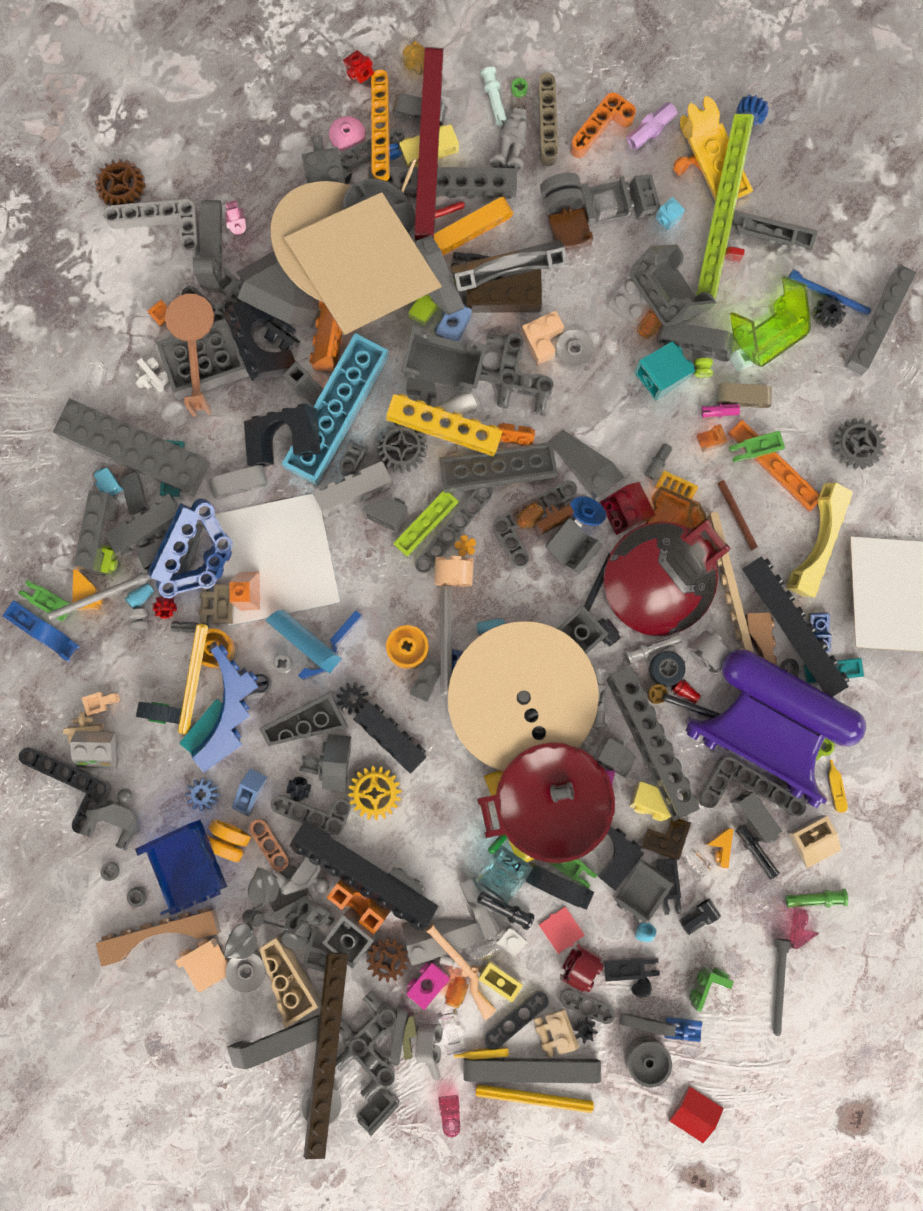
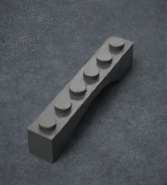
[451,240,568,292]
[845,264,917,375]

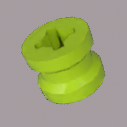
[694,358,713,378]

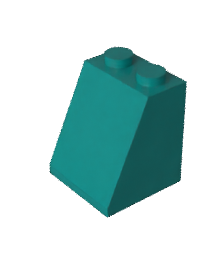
[634,341,695,401]

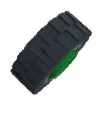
[136,701,181,724]

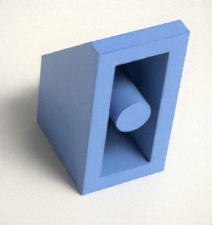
[232,769,267,817]

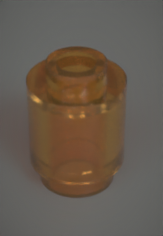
[637,311,662,339]
[516,502,545,530]
[445,976,469,1008]

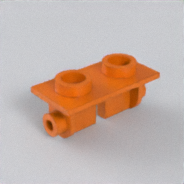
[498,422,535,446]

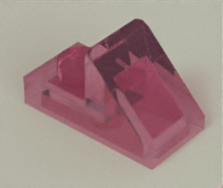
[789,907,819,949]

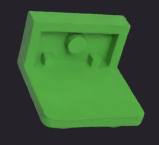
[689,966,734,1012]

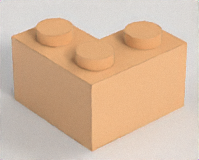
[521,311,564,366]

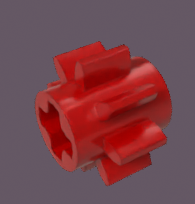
[152,596,177,619]

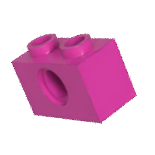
[406,961,450,1010]

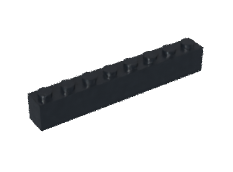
[742,556,850,697]
[289,821,439,931]

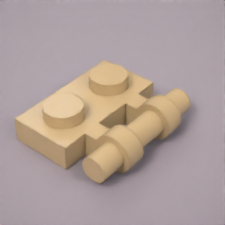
[534,1009,579,1058]

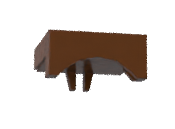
[548,207,594,251]
[530,504,574,537]

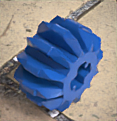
[736,94,769,126]

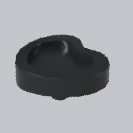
[631,977,652,998]

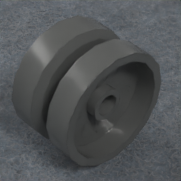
[540,173,585,215]
[625,1036,673,1088]

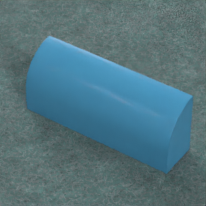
[265,610,342,673]

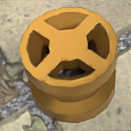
[647,684,668,704]

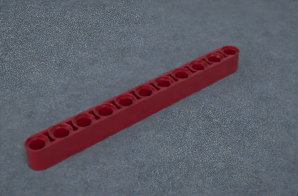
[415,47,444,241]

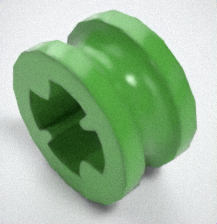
[511,78,528,98]

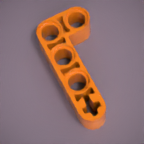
[570,92,636,158]

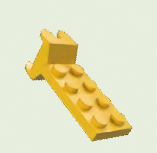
[679,96,753,202]

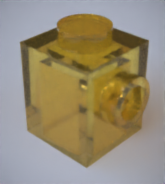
[403,40,425,76]

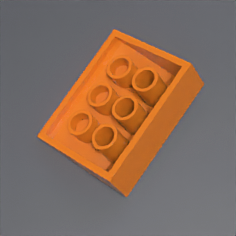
[309,301,343,373]

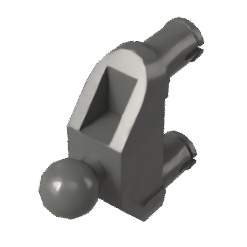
[79,788,140,851]

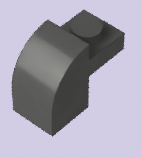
[283,361,323,406]
[406,378,436,415]

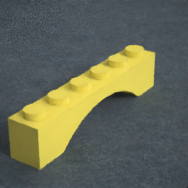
[786,483,853,597]

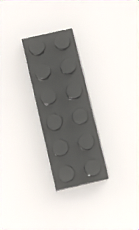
[439,442,558,493]

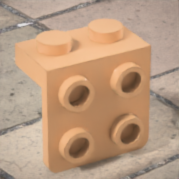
[175,938,228,992]

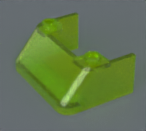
[730,276,811,367]

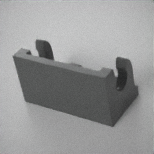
[629,174,660,220]
[356,1088,400,1136]

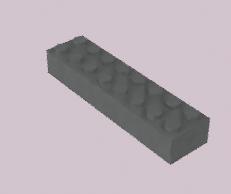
[53,398,211,497]

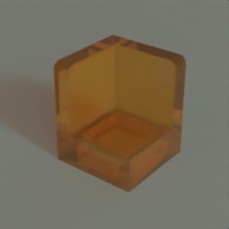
[697,424,727,453]

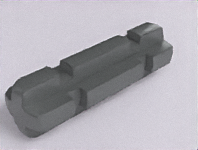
[171,621,209,633]

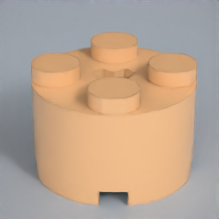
[434,556,474,587]

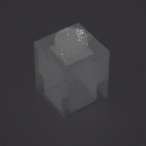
[593,189,618,221]
[685,804,718,830]

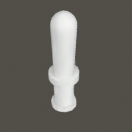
[439,956,483,973]

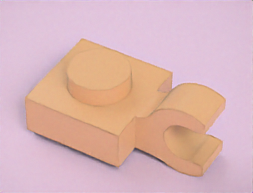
[82,692,120,716]

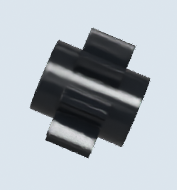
[286,777,311,801]
[572,1017,598,1044]

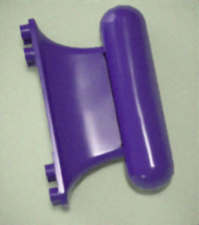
[685,649,866,808]

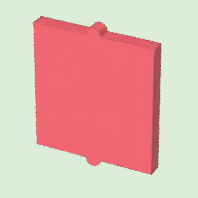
[538,906,585,954]

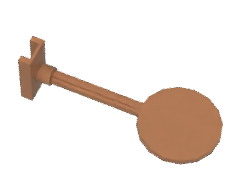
[165,293,215,417]

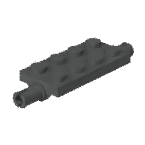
[301,135,345,184]

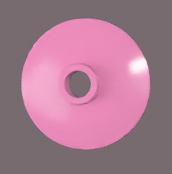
[329,116,366,151]

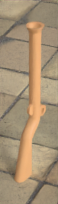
[425,923,496,1020]

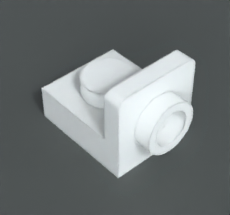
[496,926,527,957]

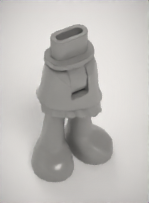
[489,108,528,172]

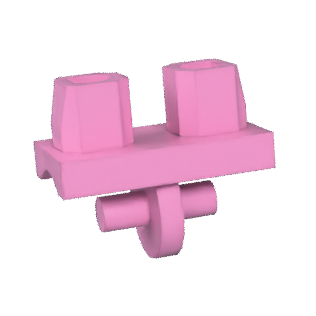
[225,200,246,234]

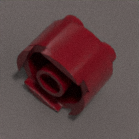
[560,944,604,992]

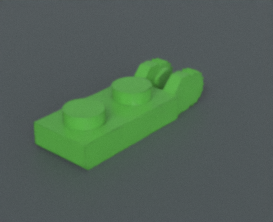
[729,431,785,463]
[18,580,70,622]
[549,859,597,888]

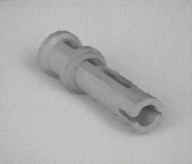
[623,632,682,665]

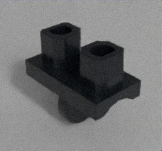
[264,320,300,351]

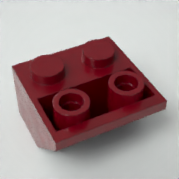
[600,482,656,535]

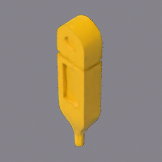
[827,759,848,813]
[454,1047,509,1060]

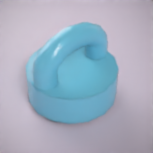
[635,922,657,942]

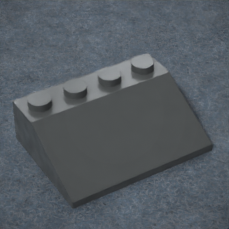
[156,319,249,400]

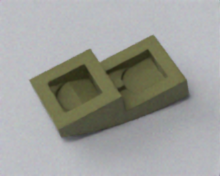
[403,1013,417,1060]

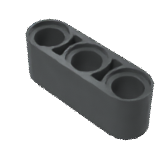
[392,93,448,126]

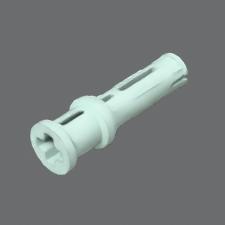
[480,66,507,125]

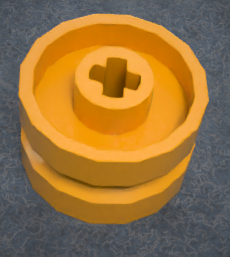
[386,625,429,670]
[200,819,252,862]

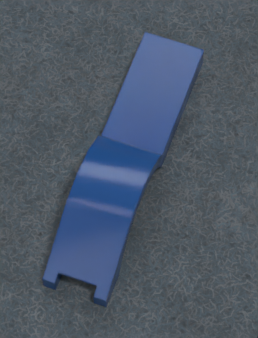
[2,600,80,662]
[298,611,363,680]

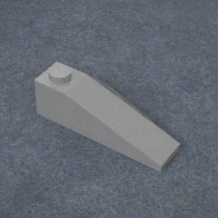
[401,919,488,966]

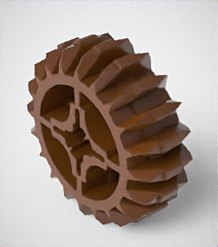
[95,158,146,206]

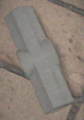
[459,877,501,939]

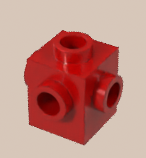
[343,50,374,84]

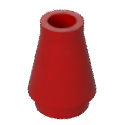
[671,679,701,704]

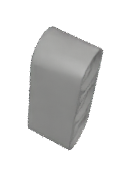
[209,465,267,499]

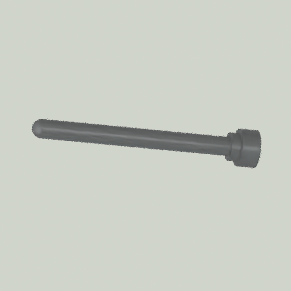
[773,938,792,1036]

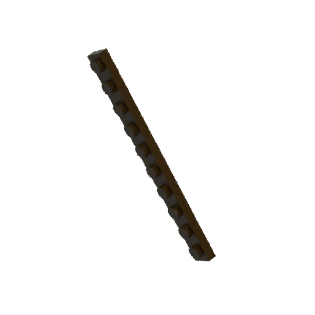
[303,952,348,1159]

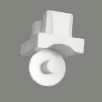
[136,357,169,393]

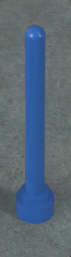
[786,269,871,315]

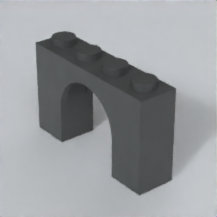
[73,490,120,576]

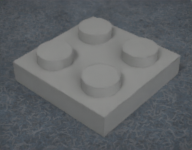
[607,275,651,327]

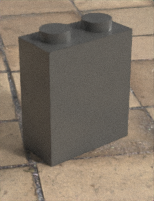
[730,791,782,843]

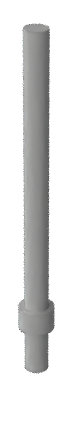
[47,572,152,620]

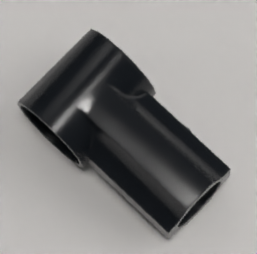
[679,899,721,935]

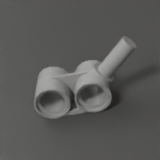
[415,1023,443,1080]

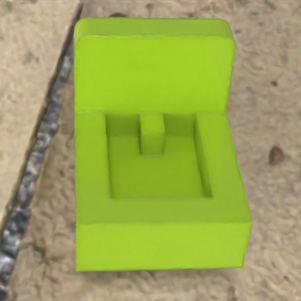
[101,545,118,576]

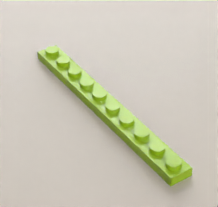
[696,114,754,299]

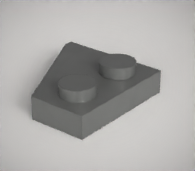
[302,928,332,972]

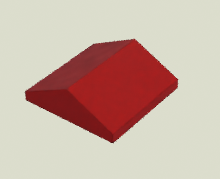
[669,1086,724,1143]

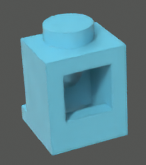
[94,467,123,497]

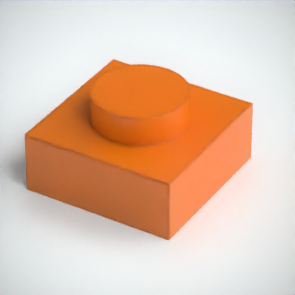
[147,300,168,327]

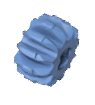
[185,778,220,811]

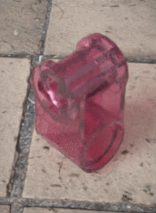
[438,1095,461,1138]

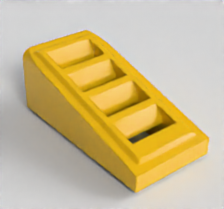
[655,471,698,505]

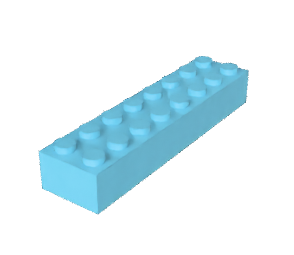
[282,333,389,486]

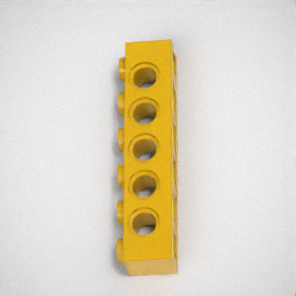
[386,394,503,457]

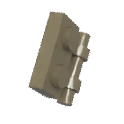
[198,584,234,624]

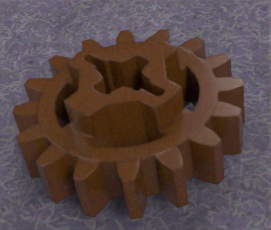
[366,937,409,983]

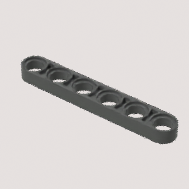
[415,487,493,574]

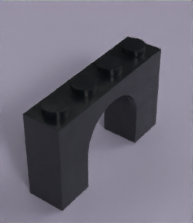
[224,302,296,381]
[244,403,321,467]
[598,826,644,891]

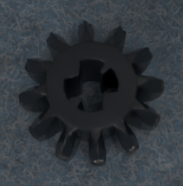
[813,296,846,328]
[336,682,369,715]

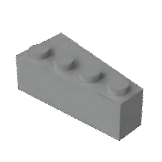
[312,461,393,518]

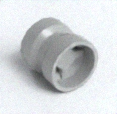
[128,609,149,631]

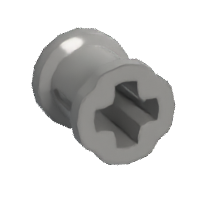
[273,655,293,673]

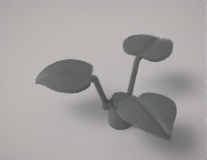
[224,867,311,959]

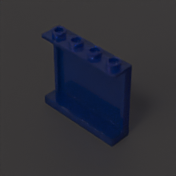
[135,819,228,916]

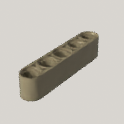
[538,72,558,166]

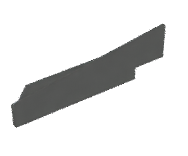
[733,210,818,250]

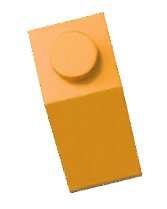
[72,569,104,610]

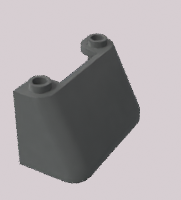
[630,244,717,326]
[401,326,487,394]

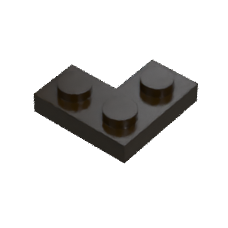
[642,819,691,861]

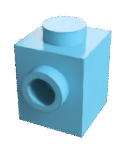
[656,197,685,230]

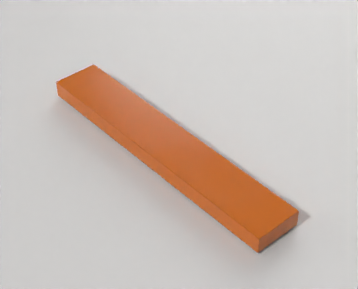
[728,420,820,512]

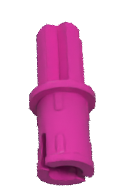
[702,403,740,418]

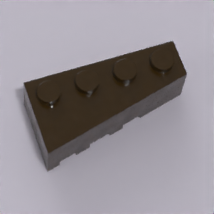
[466,269,542,313]

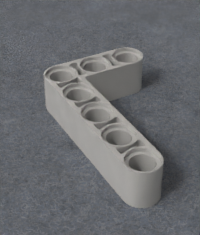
[103,199,200,258]

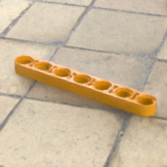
[371,69,390,181]

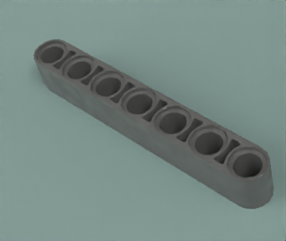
[463,1058,601,1083]

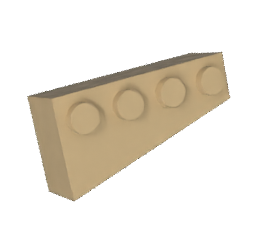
[259,933,321,1028]

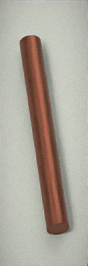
[718,480,758,551]

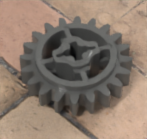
[832,417,886,470]

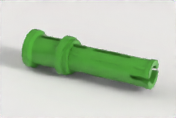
[786,889,848,908]

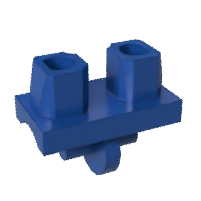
[664,1017,703,1042]

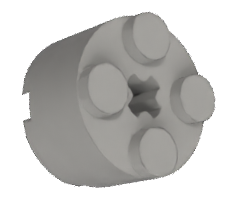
[688,630,734,675]

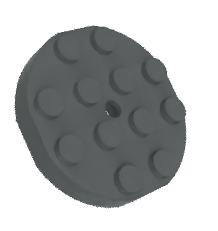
[340,179,416,235]

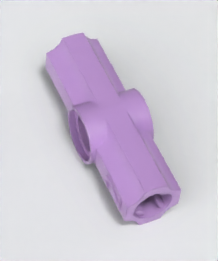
[626,102,678,150]

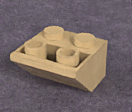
[787,815,841,868]

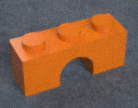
[327,879,391,934]

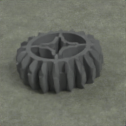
[376,423,428,474]

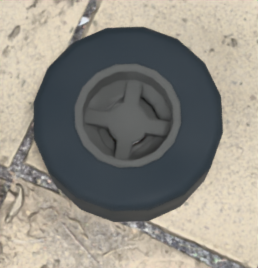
[649,651,686,687]

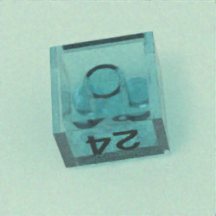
[475,845,533,904]

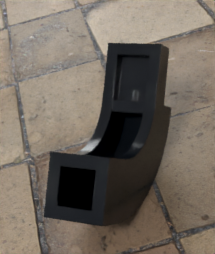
[523,863,594,910]

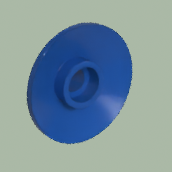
[570,497,606,526]

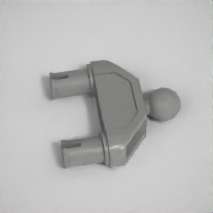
[271,846,330,895]

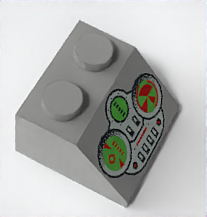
[70,731,117,768]

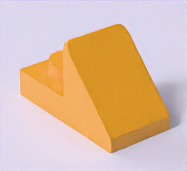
[704,828,734,869]

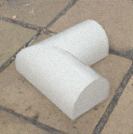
[437,393,477,434]

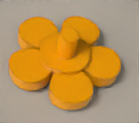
[454,535,476,557]

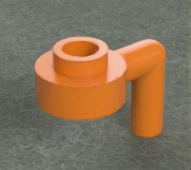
[673,155,702,176]

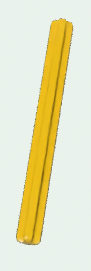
[178,623,208,734]
[475,1084,594,1113]

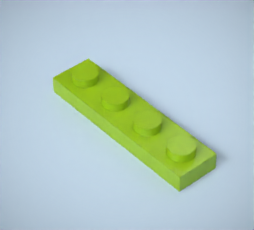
[393,490,459,557]

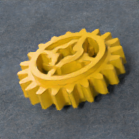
[348,766,402,821]

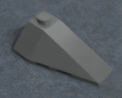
[414,235,464,315]
[548,430,624,500]

